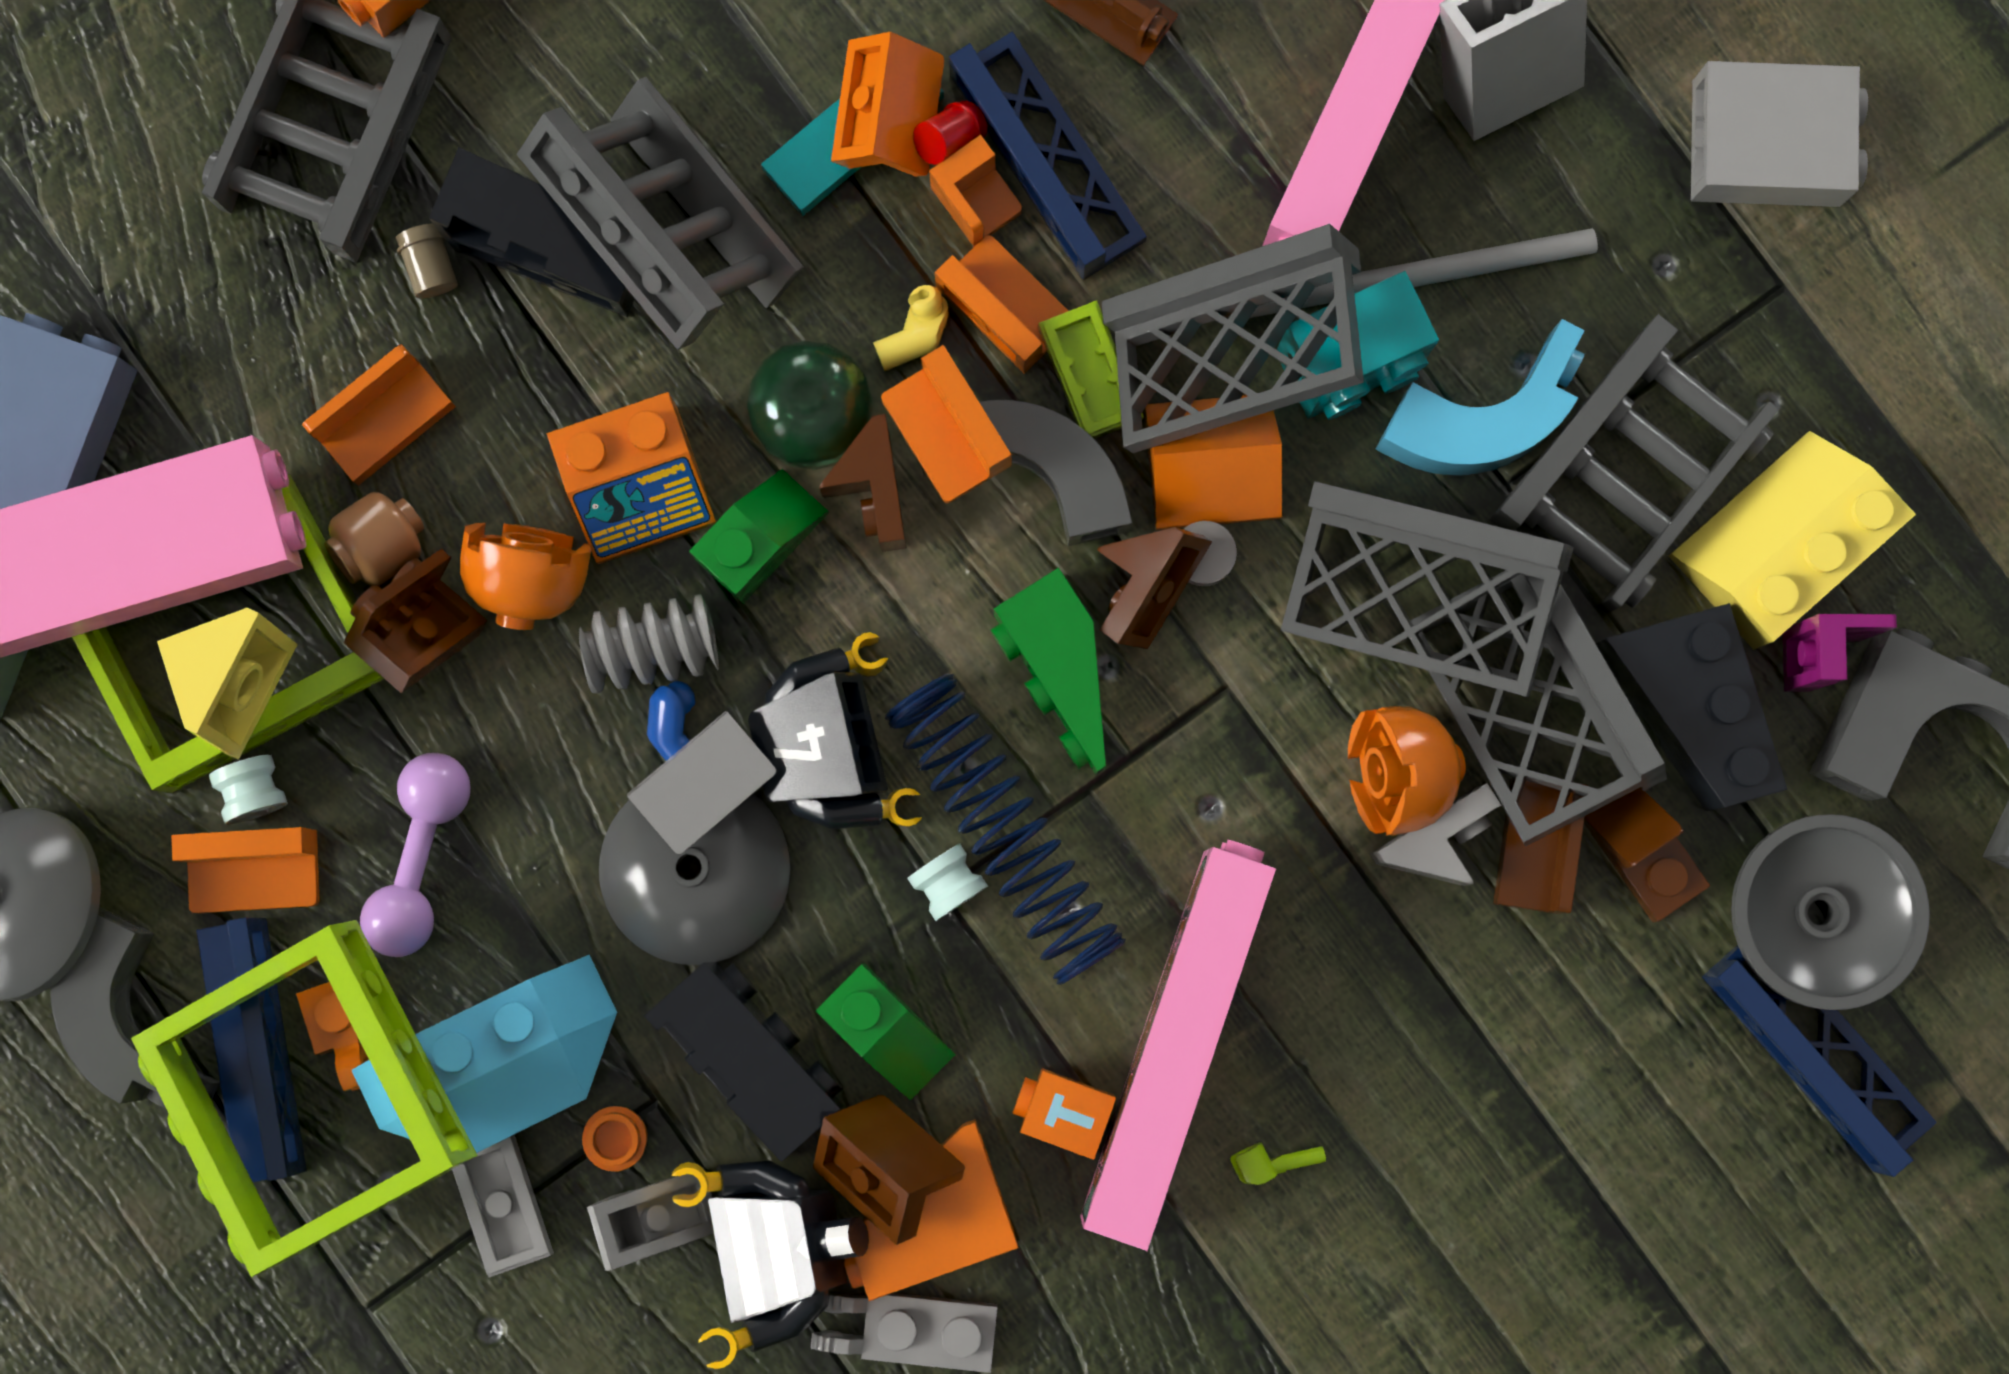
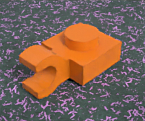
[296,982,369,1091]

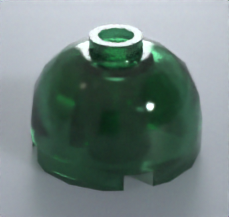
[747,340,874,470]

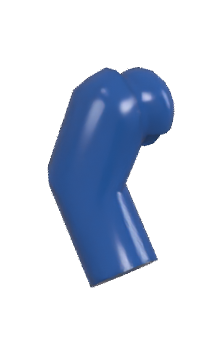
[647,681,696,761]

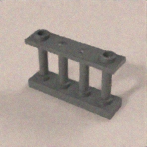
[202,0,452,263]
[516,77,804,350]
[1489,314,1779,614]

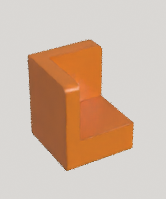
[929,135,1022,247]

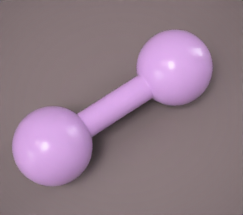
[360,753,471,957]

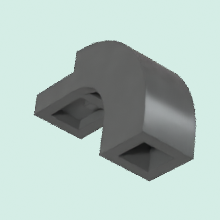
[921,400,1132,546]
[50,906,220,1109]

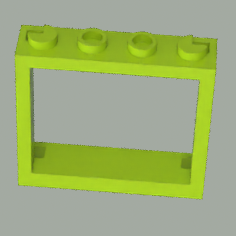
[72,474,384,794]
[131,920,478,1277]

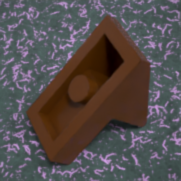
[819,414,907,552]
[1097,527,1212,649]
[1584,787,1710,922]

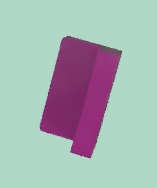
[1783,614,1897,692]

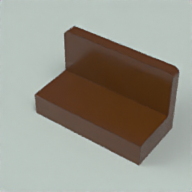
[1493,777,1588,914]
[813,1095,965,1245]

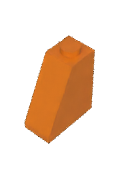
[844,1119,1018,1301]

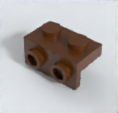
[343,549,488,693]

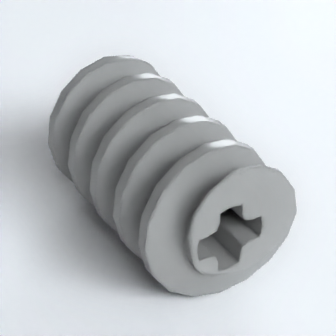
[579,594,719,694]

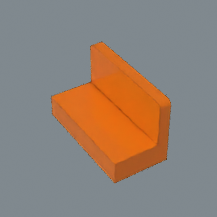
[831,32,945,177]
[934,235,1069,374]
[302,344,456,486]
[881,345,1012,503]
[171,827,320,913]

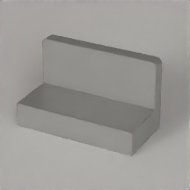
[627,711,776,854]

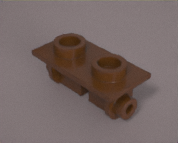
[1043,0,1179,66]

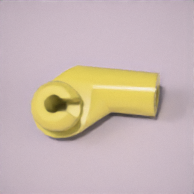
[873,285,949,371]

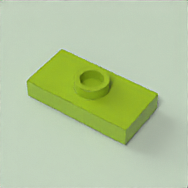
[1038,300,1144,439]

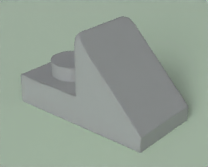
[1370,783,1501,886]
[587,1168,714,1271]

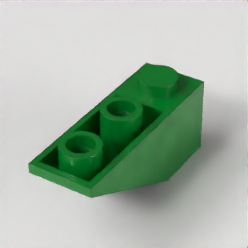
[990,567,1106,775]

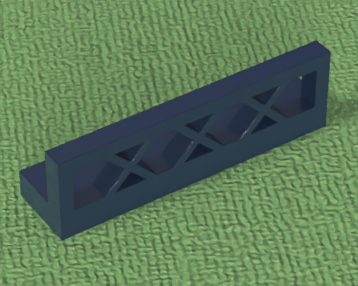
[949,31,1147,280]
[196,917,307,1182]
[1702,945,1937,1177]

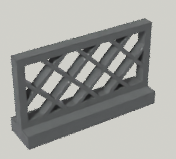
[1102,224,1364,453]
[1281,481,1574,697]
[1411,570,1667,847]

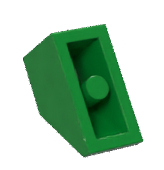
[689,469,829,604]
[816,964,956,1100]

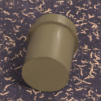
[396,223,458,299]

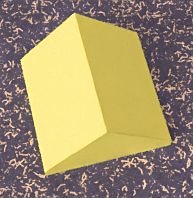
[157,608,298,760]

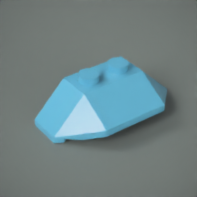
[351,955,617,1153]

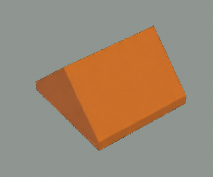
[1144,395,1282,530]

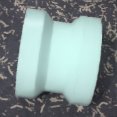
[209,755,288,825]
[907,843,988,921]

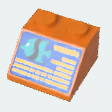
[546,392,717,564]

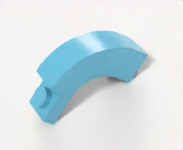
[1375,319,1585,475]

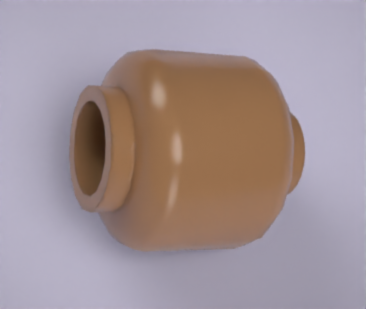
[324,492,424,586]

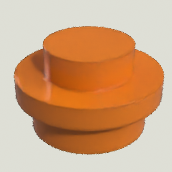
[582,1106,648,1172]

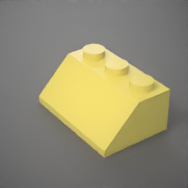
[1669,431,1916,650]

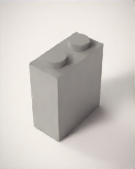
[1439,0,1587,141]
[1691,61,1868,207]

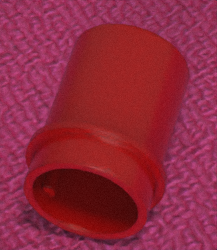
[913,101,987,165]

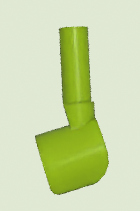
[1230,1142,1326,1185]

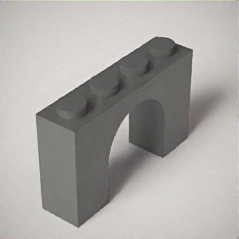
[1809,628,2009,870]

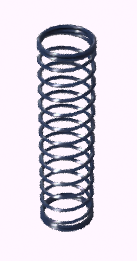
[885,673,1126,985]

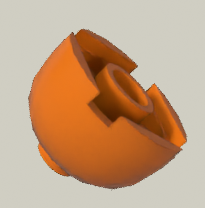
[460,523,591,630]
[1348,706,1466,836]

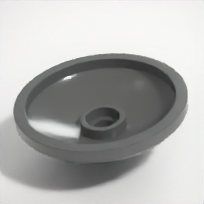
[599,793,791,965]
[0,808,101,1001]
[1731,814,1930,1010]

